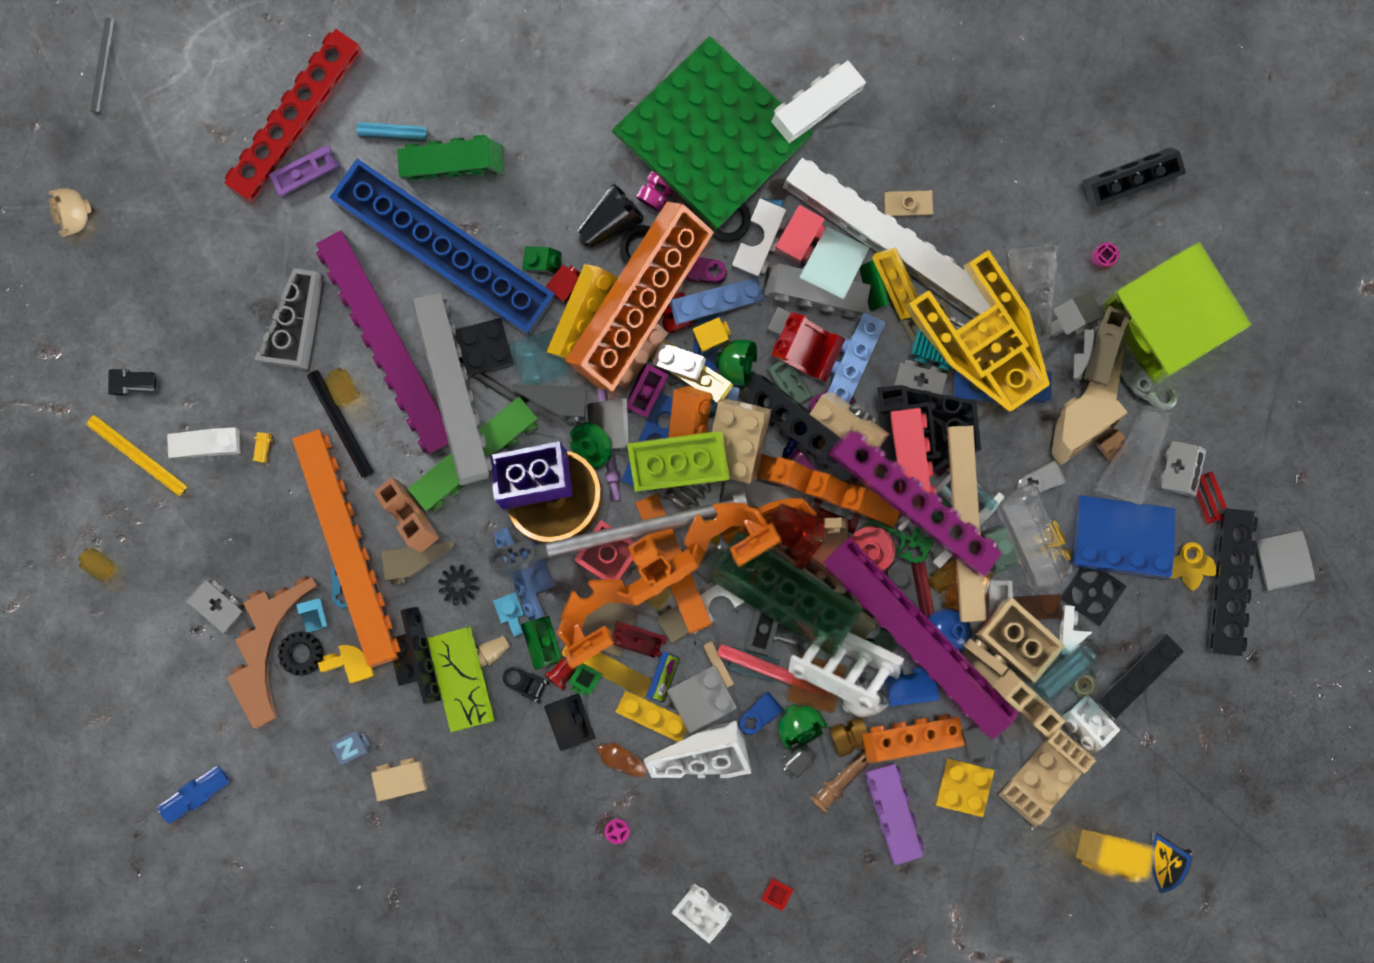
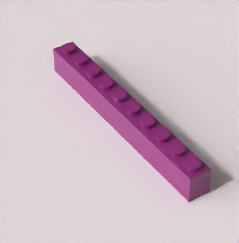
[315,230,449,456]
[823,537,1019,740]

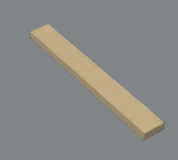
[947,426,986,622]

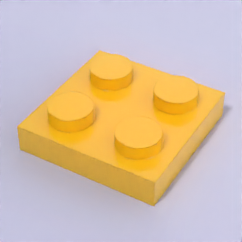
[935,758,995,817]

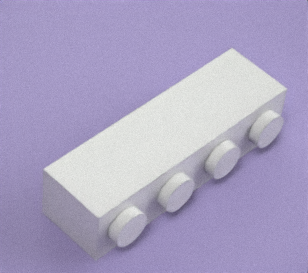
[771,61,866,143]

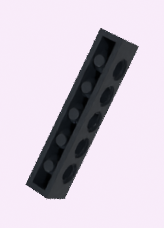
[738,373,865,483]
[1209,508,1258,656]

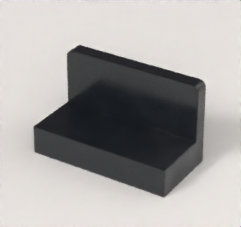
[544,693,596,751]

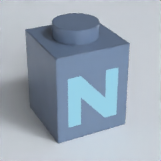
[330,730,371,766]

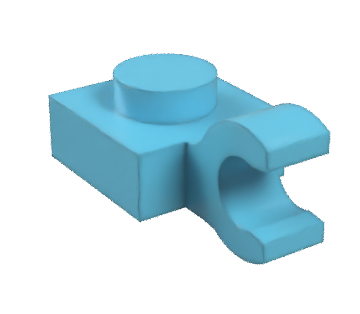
[493,592,524,637]

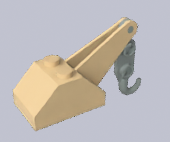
[1052,346,1177,466]

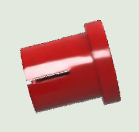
[545,658,576,691]

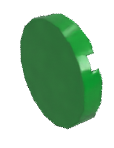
[570,422,612,469]

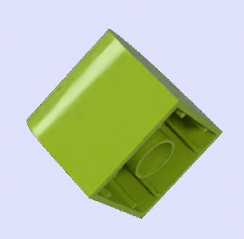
[1102,242,1252,385]

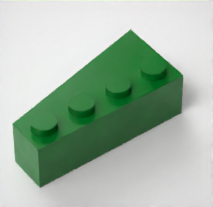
[397,135,505,181]

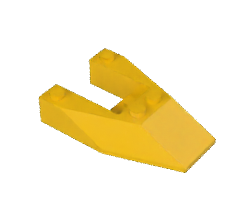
[904,250,1050,412]

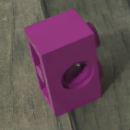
[627,364,669,418]

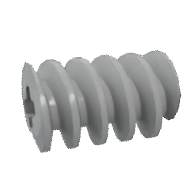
[665,481,719,511]

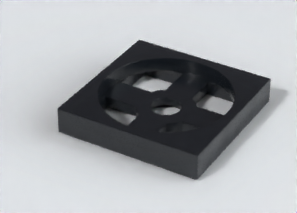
[1060,568,1127,626]

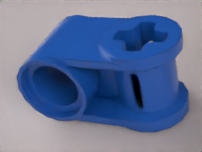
[739,691,784,735]

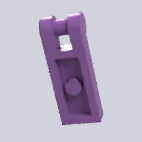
[269,145,340,197]

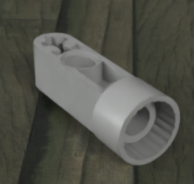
[719,479,813,508]

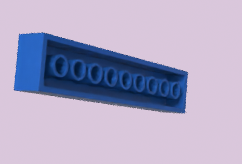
[330,158,556,337]

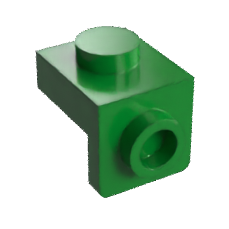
[522,246,562,275]

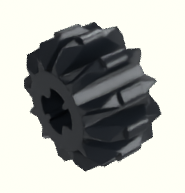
[438,565,479,605]

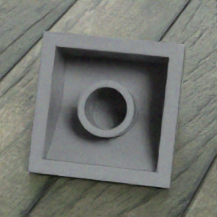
[666,665,737,733]

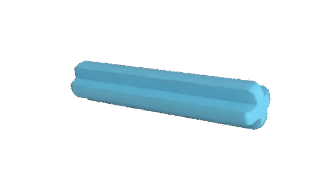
[356,122,427,141]

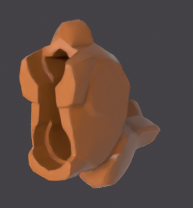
[597,742,647,778]

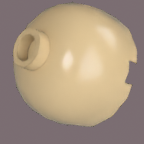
[48,188,91,237]

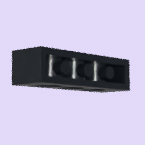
[1082,147,1186,207]

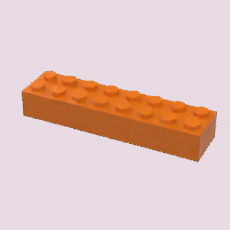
[565,202,714,392]

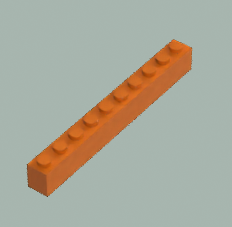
[292,429,400,668]

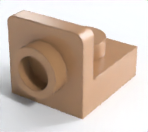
[1094,428,1127,461]

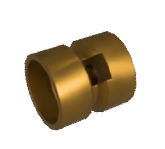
[829,717,868,757]

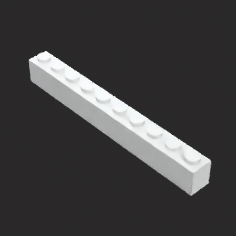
[783,158,990,319]

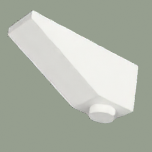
[167,427,241,458]

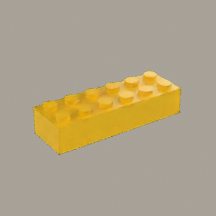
[1076,829,1154,882]

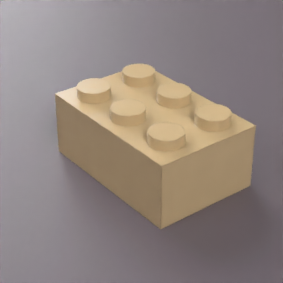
[712,398,771,484]
[973,598,1066,683]

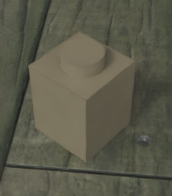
[656,605,689,644]

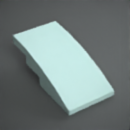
[800,227,869,299]

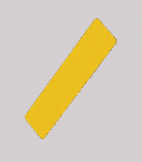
[562,645,652,698]

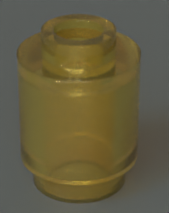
[78,547,115,582]

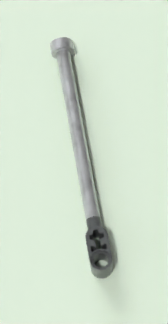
[489,492,747,575]

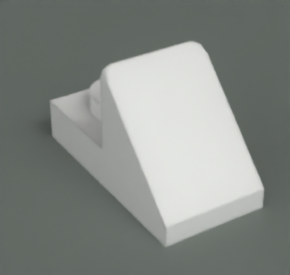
[1059,605,1092,654]

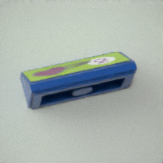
[647,652,680,703]

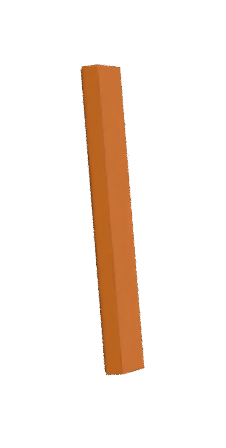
[635,493,712,634]

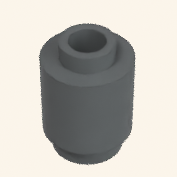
[781,743,817,778]

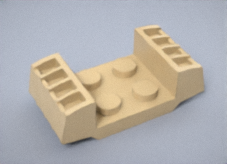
[999,727,1096,827]

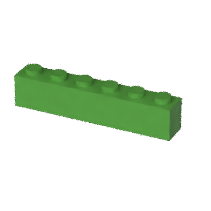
[408,396,539,512]

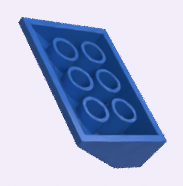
[1071,495,1175,580]

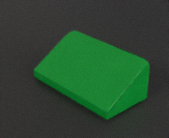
[859,260,889,312]
[521,616,562,670]

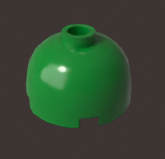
[716,339,757,387]
[778,704,828,750]

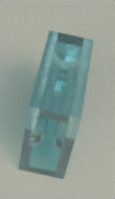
[1031,645,1097,702]

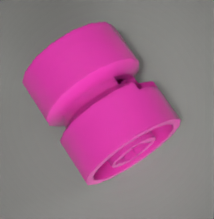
[635,171,675,213]

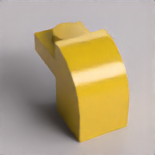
[318,645,376,683]

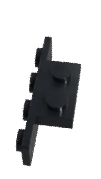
[392,607,441,704]

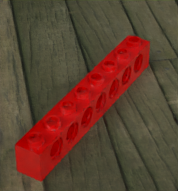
[224,28,362,203]

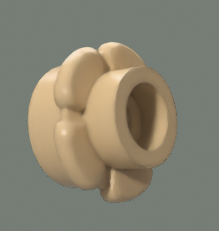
[1072,674,1096,698]

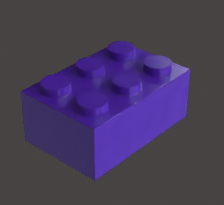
[490,441,572,510]

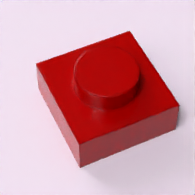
[761,878,794,911]

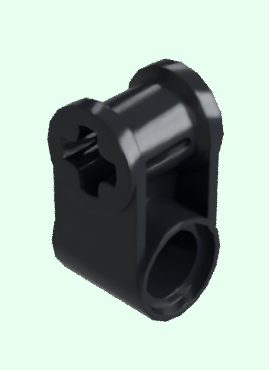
[502,667,550,704]

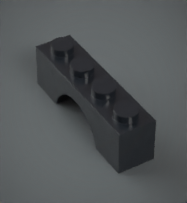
[1095,634,1184,720]

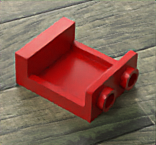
[771,312,845,382]

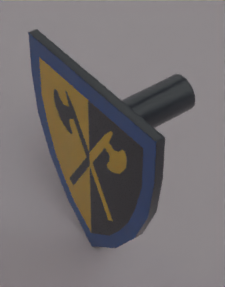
[1152,833,1193,893]

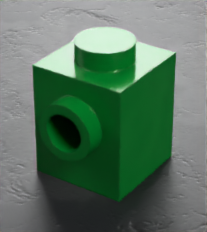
[569,663,603,697]

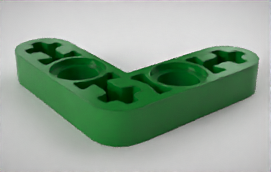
[862,499,948,564]

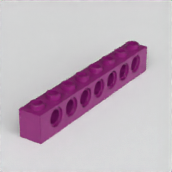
[828,430,1002,577]

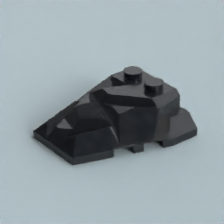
[877,385,981,483]

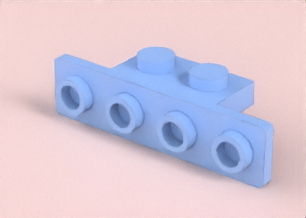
[827,313,885,404]

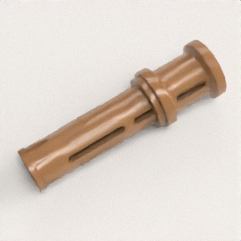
[810,749,870,814]

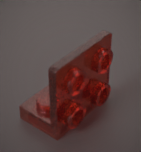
[767,504,825,570]

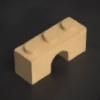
[810,392,889,455]
[993,669,1066,738]

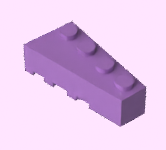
[864,762,925,865]

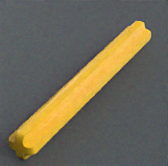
[86,415,187,496]

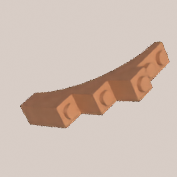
[227,576,320,729]

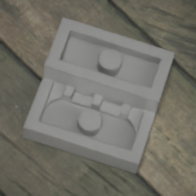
[1074,330,1096,385]
[587,399,629,449]
[1255,530,1315,591]

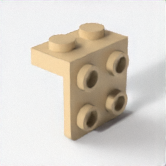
[962,638,1008,686]

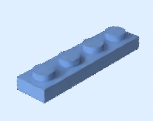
[669,277,765,325]

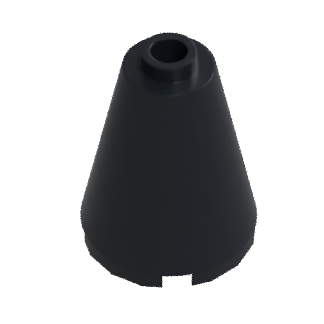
[577,183,644,248]

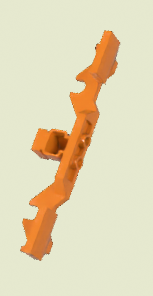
[557,502,781,669]

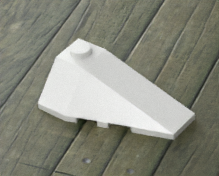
[644,720,751,778]

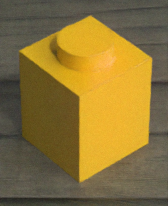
[693,317,731,353]

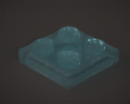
[508,328,569,385]

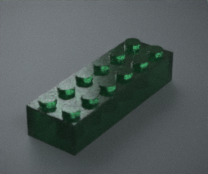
[710,531,864,657]

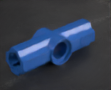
[157,765,230,824]

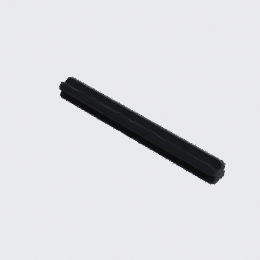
[307,370,373,478]

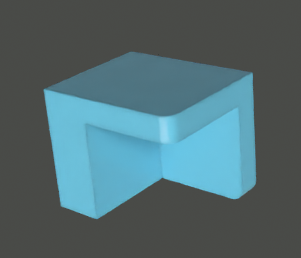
[296,598,330,633]

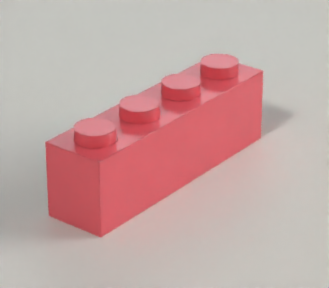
[890,408,936,508]

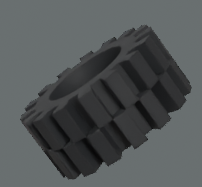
[277,632,323,676]

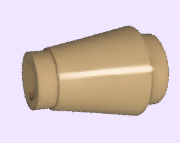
[476,636,510,668]

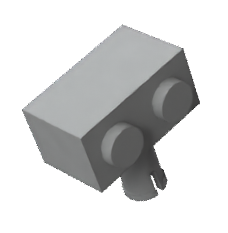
[1046,291,1104,338]

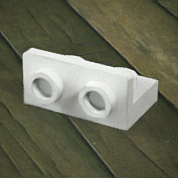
[1062,695,1120,754]
[672,884,732,944]

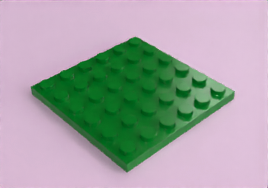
[612,36,813,230]

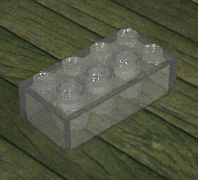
[997,482,1074,594]

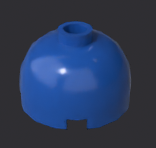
[928,609,972,653]

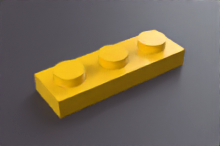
[872,247,918,320]
[615,690,687,742]

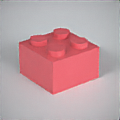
[774,205,826,268]
[574,520,635,580]

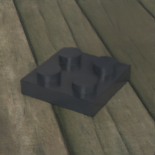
[455,318,514,377]

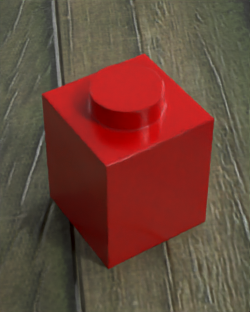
[545,264,580,305]

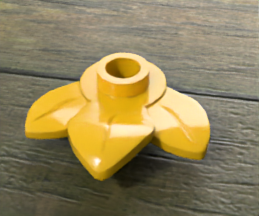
[1169,542,1216,591]

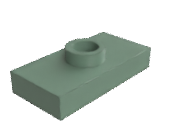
[767,361,814,404]

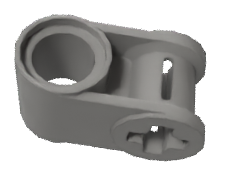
[1017,460,1066,497]

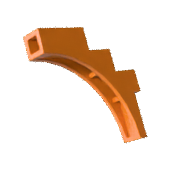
[757,454,900,528]

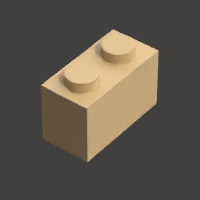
[371,758,427,801]

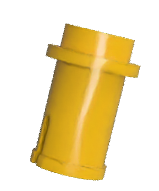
[252,432,273,463]

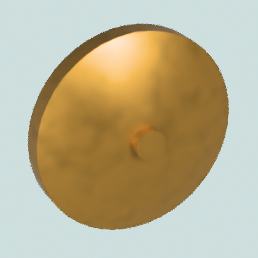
[508,451,603,544]

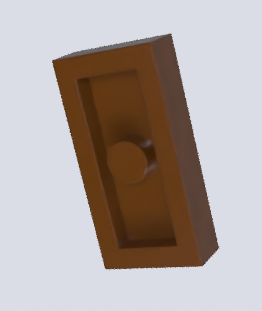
[1013,594,1062,620]

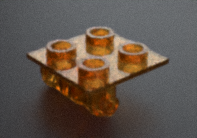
[787,654,847,713]

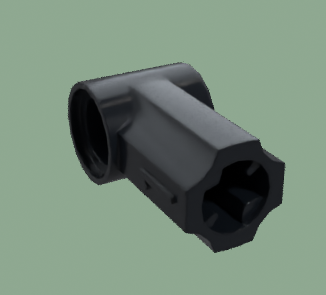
[108,369,157,395]

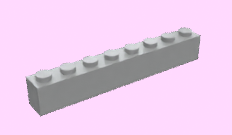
[413,293,492,485]

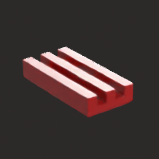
[1196,471,1227,525]

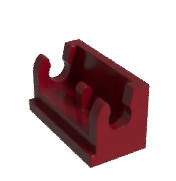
[611,621,668,658]

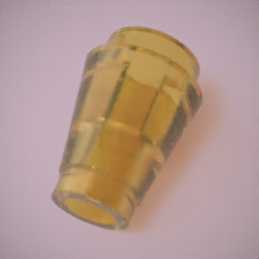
[928,559,957,594]

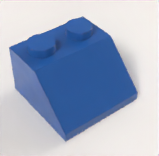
[884,667,939,706]

